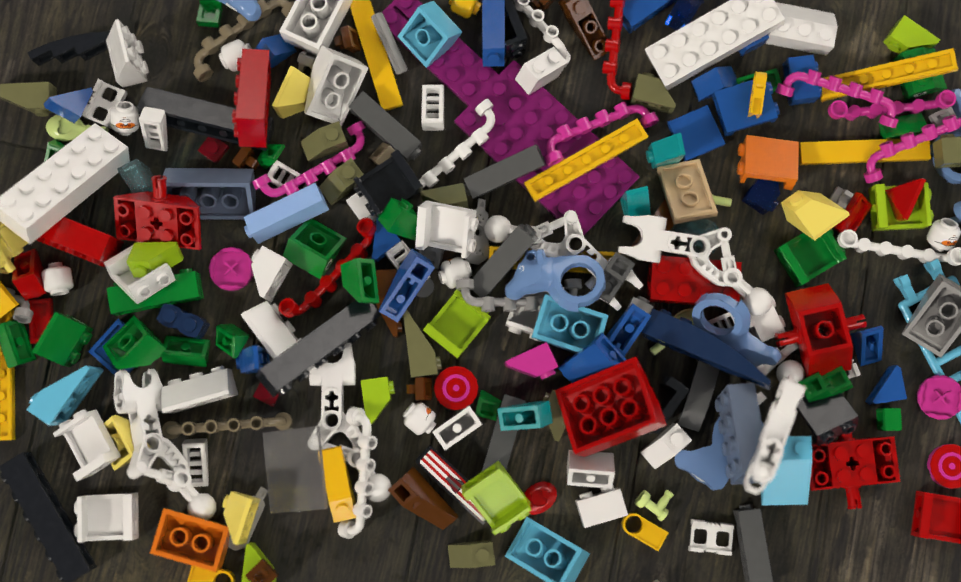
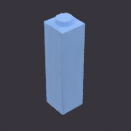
[244,183,329,244]

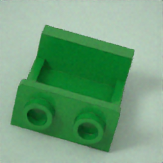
[773,228,847,288]

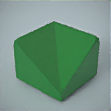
[876,408,902,431]

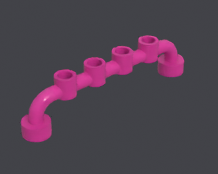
[775,69,899,128]
[828,90,956,121]
[544,102,659,166]
[863,115,961,183]
[251,120,365,197]

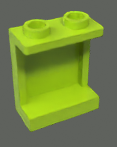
[868,182,934,231]
[423,290,491,359]
[462,460,531,535]

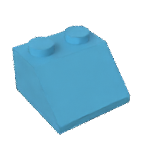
[397,1,462,68]

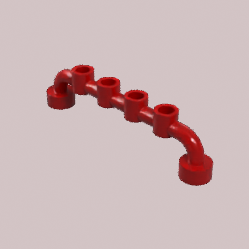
[602,0,633,100]
[278,218,376,318]

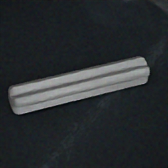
[371,12,407,75]

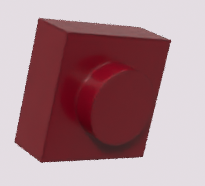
[198,137,229,165]
[253,382,281,407]

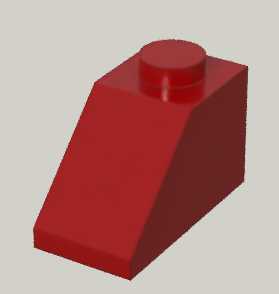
[12,248,46,301]

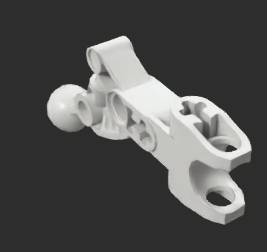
[484,210,643,311]
[618,215,772,316]
[309,343,392,502]
[744,360,806,495]
[113,369,216,520]

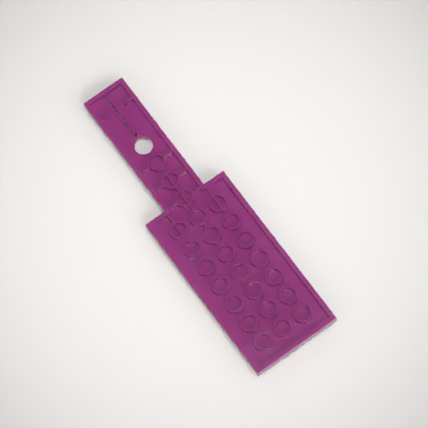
[382,0,640,240]

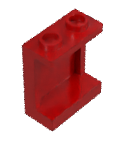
[911,491,961,544]

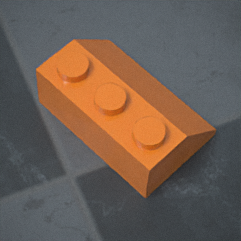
[150,508,230,572]

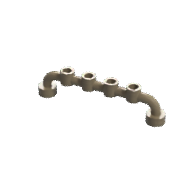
[193,0,295,82]
[162,412,293,439]

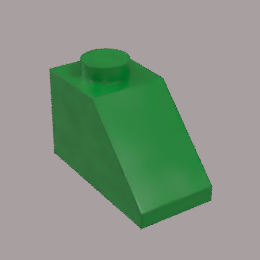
[378,198,417,241]
[340,258,379,304]

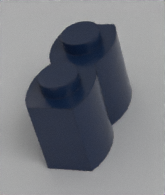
[156,304,210,339]

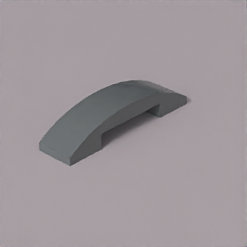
[677,360,720,432]

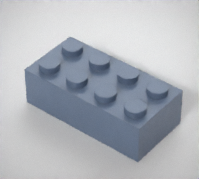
[715,383,763,485]

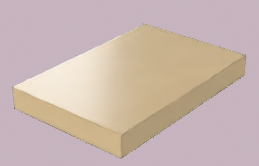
[657,159,718,224]

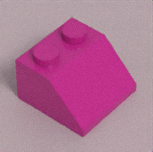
[504,342,558,379]

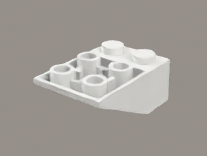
[106,19,149,88]

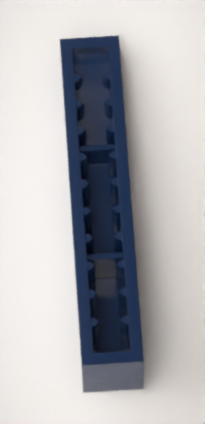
[642,309,771,390]

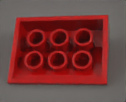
[555,357,667,457]

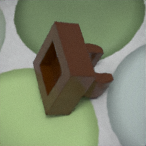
[334,25,361,53]
[232,147,260,171]
[406,377,432,400]
[245,558,279,582]

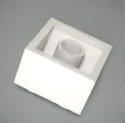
[251,246,293,302]

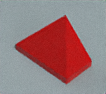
[885,178,926,221]

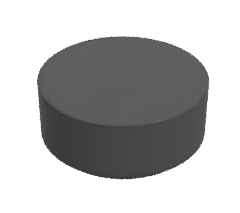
[416,278,434,298]

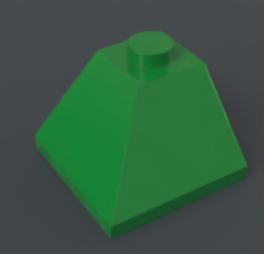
[102,315,166,370]

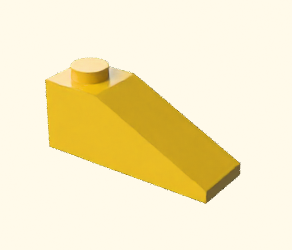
[319,445,356,523]

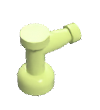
[634,490,674,521]

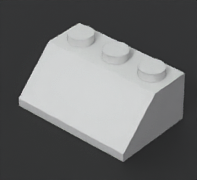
[766,2,838,55]
[241,301,302,359]
[161,366,238,413]

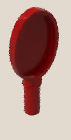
[524,482,557,515]

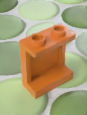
[737,135,799,190]

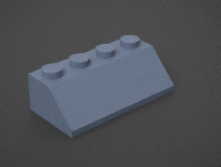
[163,168,256,220]

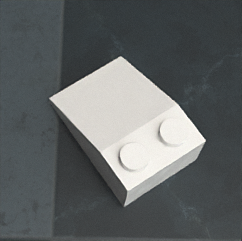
[304,45,368,127]

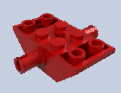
[113,175,201,250]
[775,283,867,378]
[809,433,901,509]

